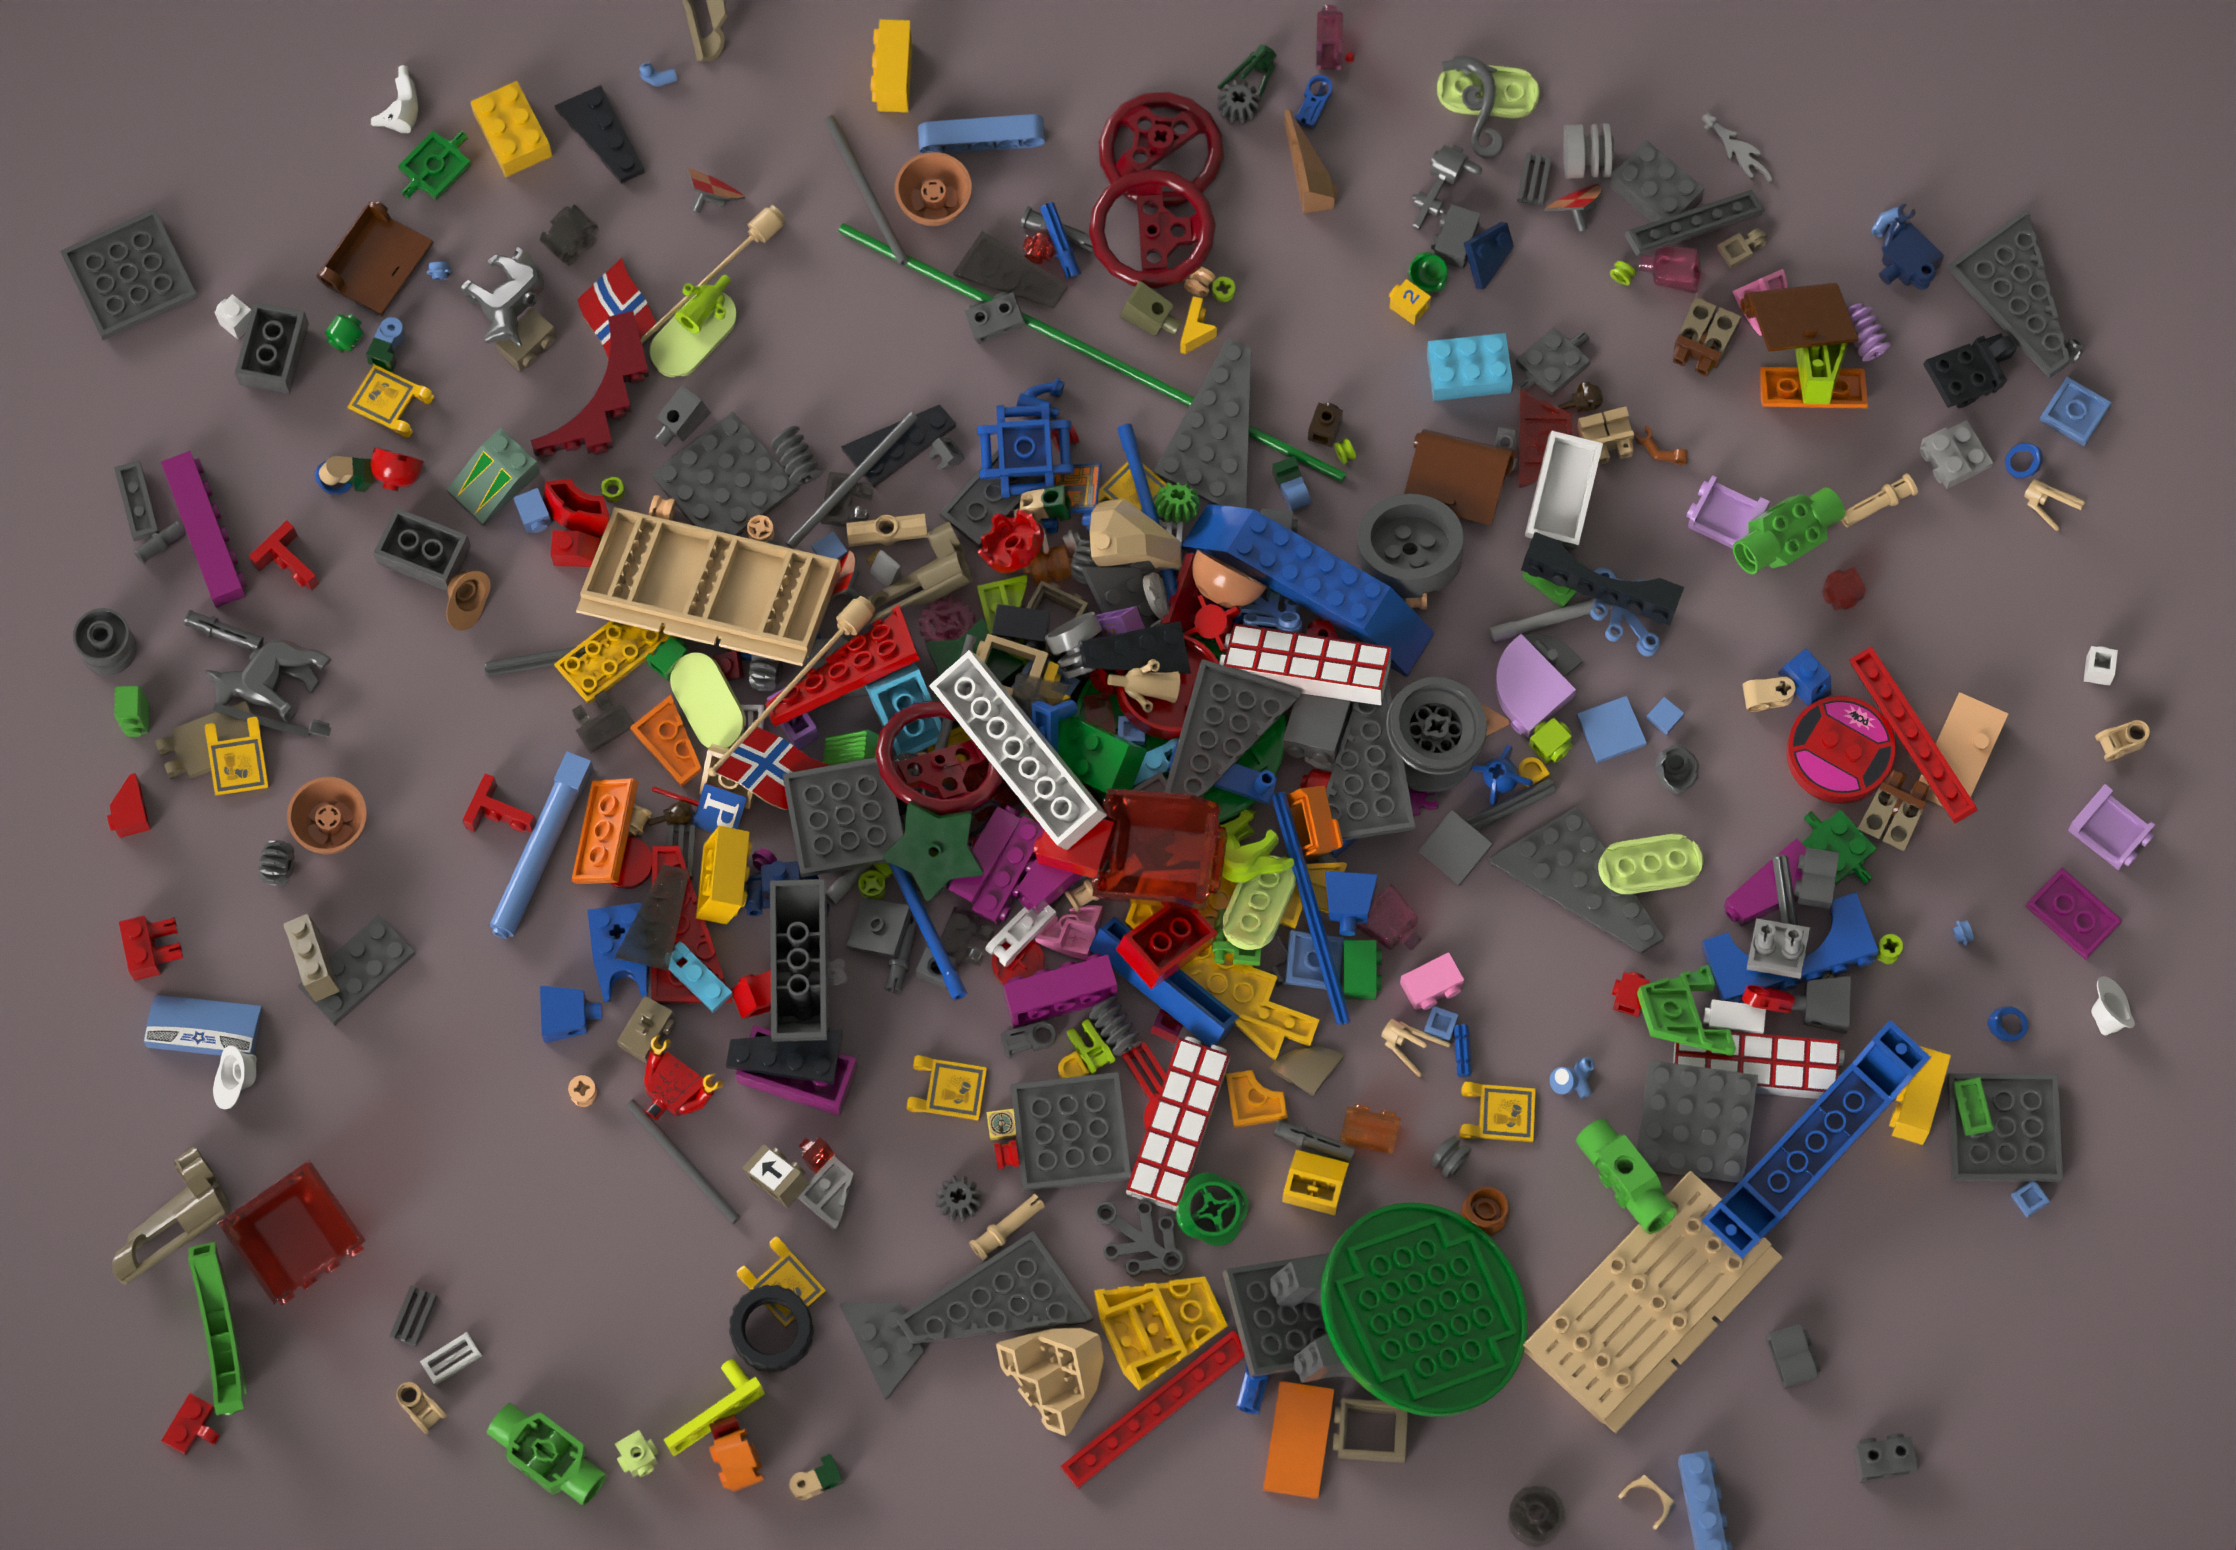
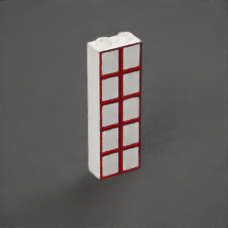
[1220,623,1391,705]
[1673,1029,1844,1099]
[1126,1037,1230,1211]

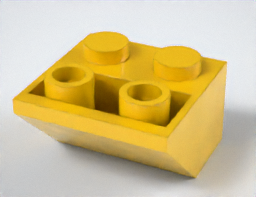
[1282,1150,1349,1216]

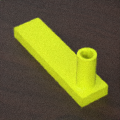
[663,1359,765,1457]

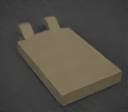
[155,701,265,779]

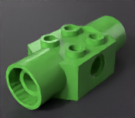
[1733,487,1845,574]
[1576,1119,1677,1234]
[487,1403,607,1506]

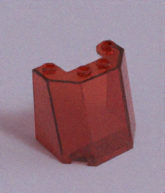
[1092,789,1228,911]
[217,1159,366,1306]

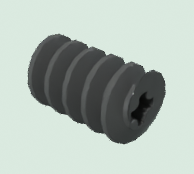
[771,426,822,486]
[1089,996,1143,1057]

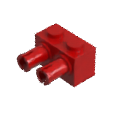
[119,915,184,981]

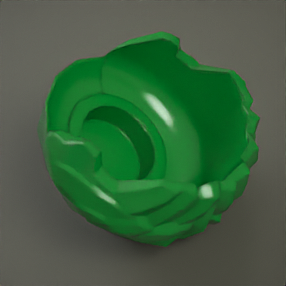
[1408,252,1448,293]

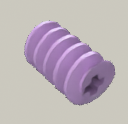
[1847,303,1891,362]

